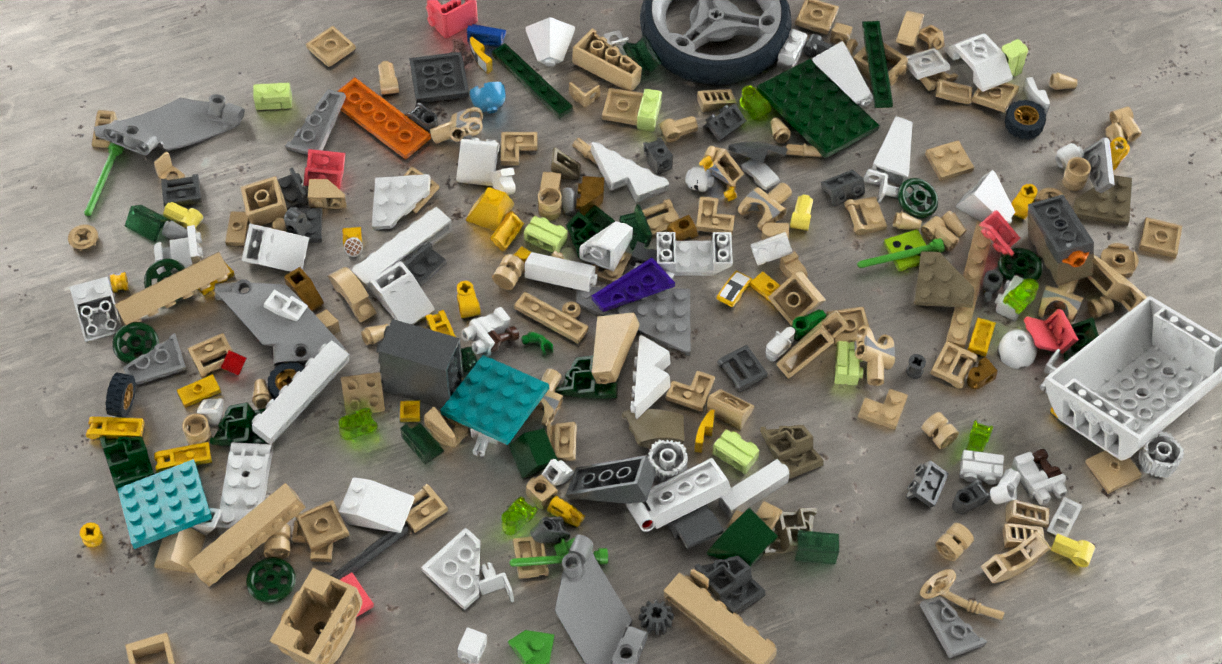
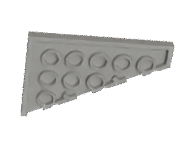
[576,287,691,356]

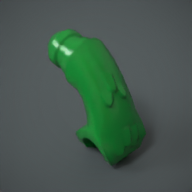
[521,331,553,356]

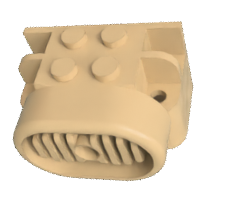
[270,568,363,664]

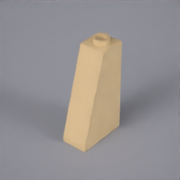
[592,312,639,384]

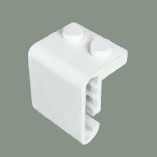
[456,137,501,186]
[154,225,204,279]

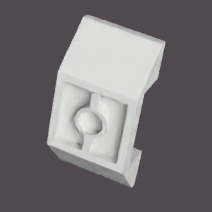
[944,33,1013,92]
[656,232,733,276]

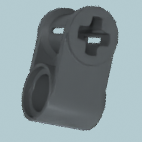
[405,103,438,134]
[952,480,991,514]
[530,517,571,544]

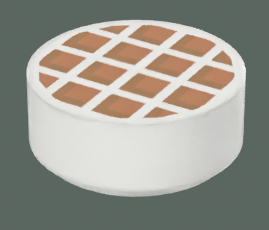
[344,237,363,257]

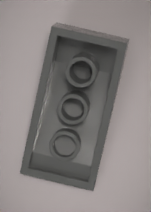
[566,455,656,504]

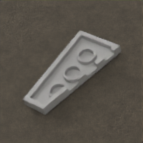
[285,89,346,155]

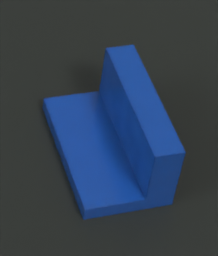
[467,24,506,47]

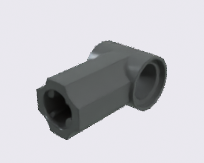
[803,34,835,58]

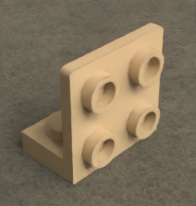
[341,372,385,416]

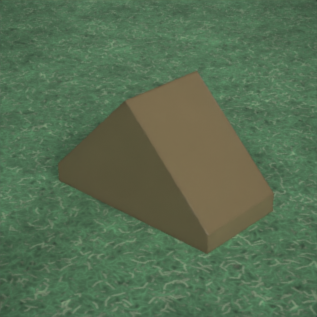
[551,147,581,180]

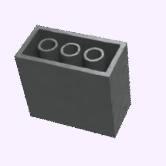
[376,319,463,408]

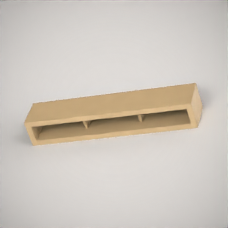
[115,251,230,325]
[189,483,306,587]
[663,572,777,664]

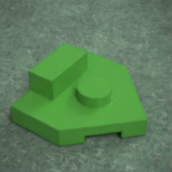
[508,630,555,664]

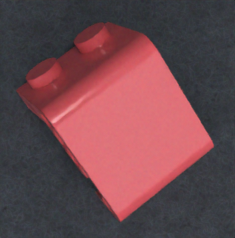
[426,0,478,38]

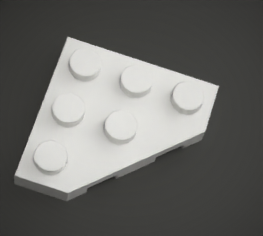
[372,174,431,230]
[421,528,480,611]

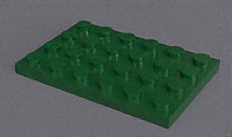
[756,59,880,159]

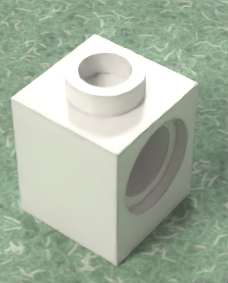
[457,628,487,664]

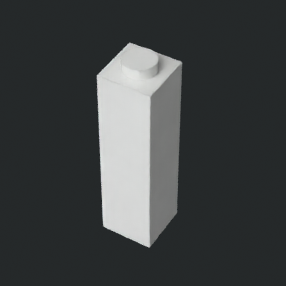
[525,252,597,292]
[719,459,790,519]

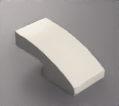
[1023,77,1050,115]
[741,159,780,190]
[263,289,308,321]
[1047,497,1083,537]

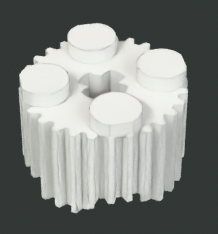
[1138,431,1184,478]
[648,439,688,483]

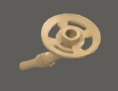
[920,569,1005,620]

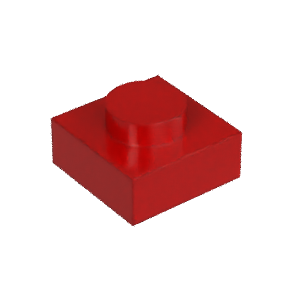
[221,350,247,376]

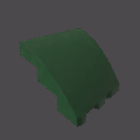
[566,205,615,260]
[556,355,619,399]
[209,402,273,447]
[99,436,154,491]
[706,507,778,567]

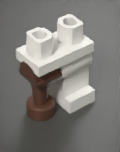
[461,307,519,356]
[1011,449,1067,505]

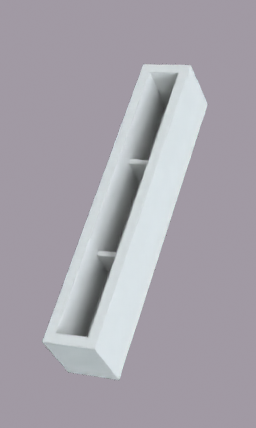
[351,207,452,293]
[252,340,349,445]

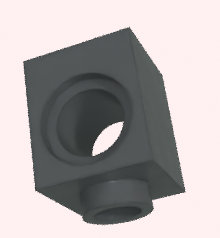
[648,143,673,175]

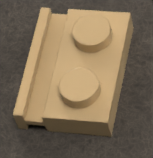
[547,422,577,461]
[512,537,549,579]

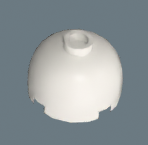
[998,330,1037,369]

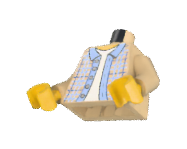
[699,146,744,202]

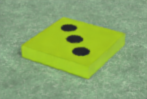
[883,229,926,272]

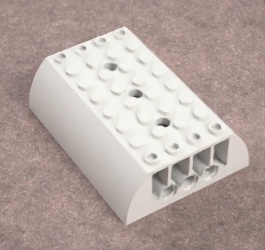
[1045,296,1222,461]

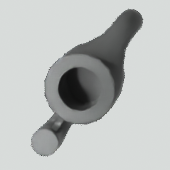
[983,268,1003,302]

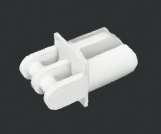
[765,327,795,361]

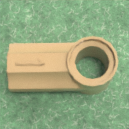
[378,61,399,95]
[1109,106,1142,142]
[659,116,698,143]
[921,216,959,251]

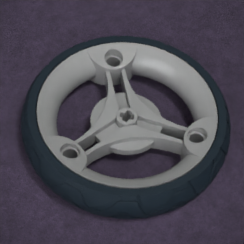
[640,0,792,85]

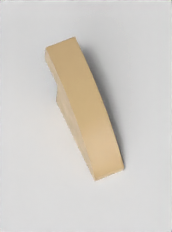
[896,10,925,48]
[1087,255,1147,312]
[776,310,849,379]

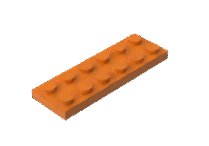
[338,77,431,160]

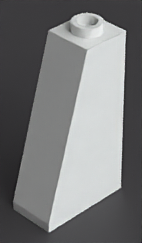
[812,41,873,107]
[872,116,913,185]

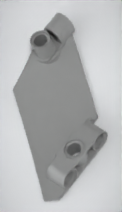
[94,94,245,155]
[214,279,346,366]
[555,535,648,664]

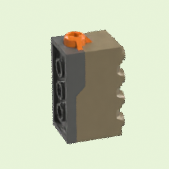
[1028,194,1094,285]

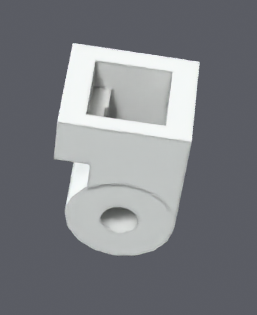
[490,167,516,195]
[542,459,574,486]

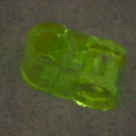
[740,86,771,120]
[1003,278,1039,314]
[338,408,378,440]
[966,420,994,452]
[501,496,538,535]

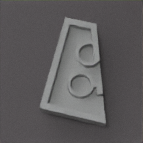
[1082,137,1115,193]
[123,333,187,385]
[920,595,987,658]

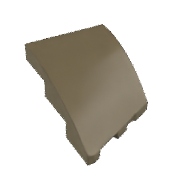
[622,409,685,449]
[760,425,824,479]
[763,508,817,556]

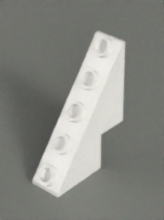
[590,142,669,203]
[631,335,670,419]

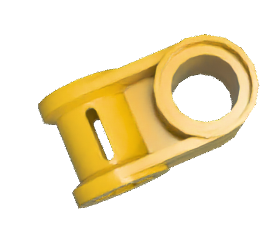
[1110,137,1130,171]
[1011,184,1038,220]
[457,281,481,319]

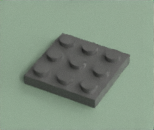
[409,51,469,104]

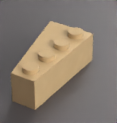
[572,28,642,91]

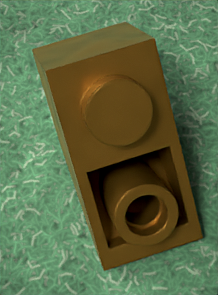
[576,176,604,216]
[284,267,324,311]

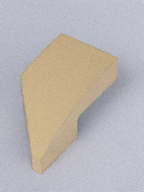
[919,71,958,91]

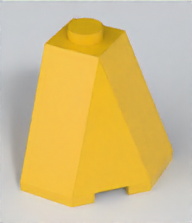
[466,187,514,231]

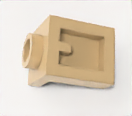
[830,22,853,45]
[918,25,945,50]

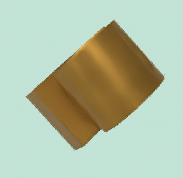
[666,215,698,241]
[967,357,998,389]

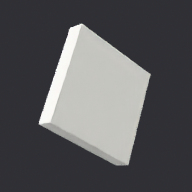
[906,48,950,80]

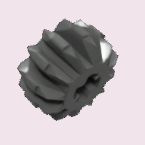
[639,599,674,635]

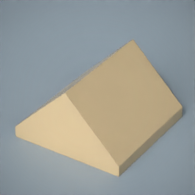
[706,389,755,430]
[154,528,205,574]

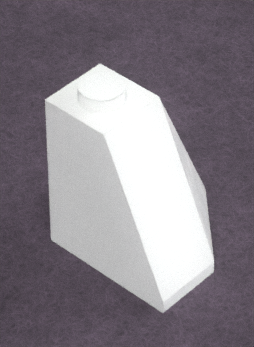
[526,17,575,67]
[956,170,1015,224]
[579,221,633,272]

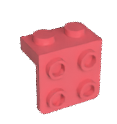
[979,210,1021,256]
[1024,309,1079,354]

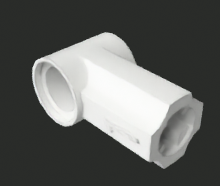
[990,468,1021,505]

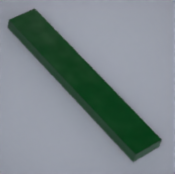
[862,21,893,108]
[492,43,573,119]

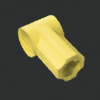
[790,194,813,231]
[163,202,203,228]
[1050,534,1095,567]

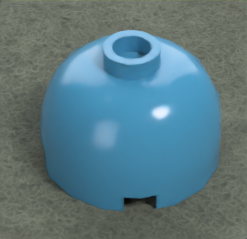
[469,82,506,114]

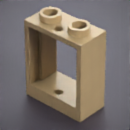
[853,42,908,86]
[125,632,176,664]

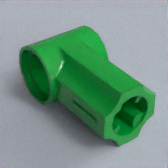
[792,309,827,341]

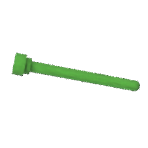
[84,142,124,217]
[857,238,945,268]
[509,548,608,567]

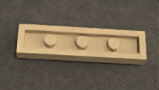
[514,292,589,344]

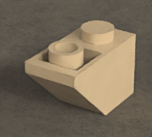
[308,179,347,209]

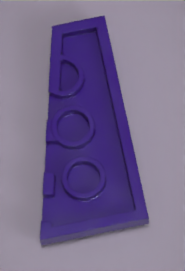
[591,258,675,312]

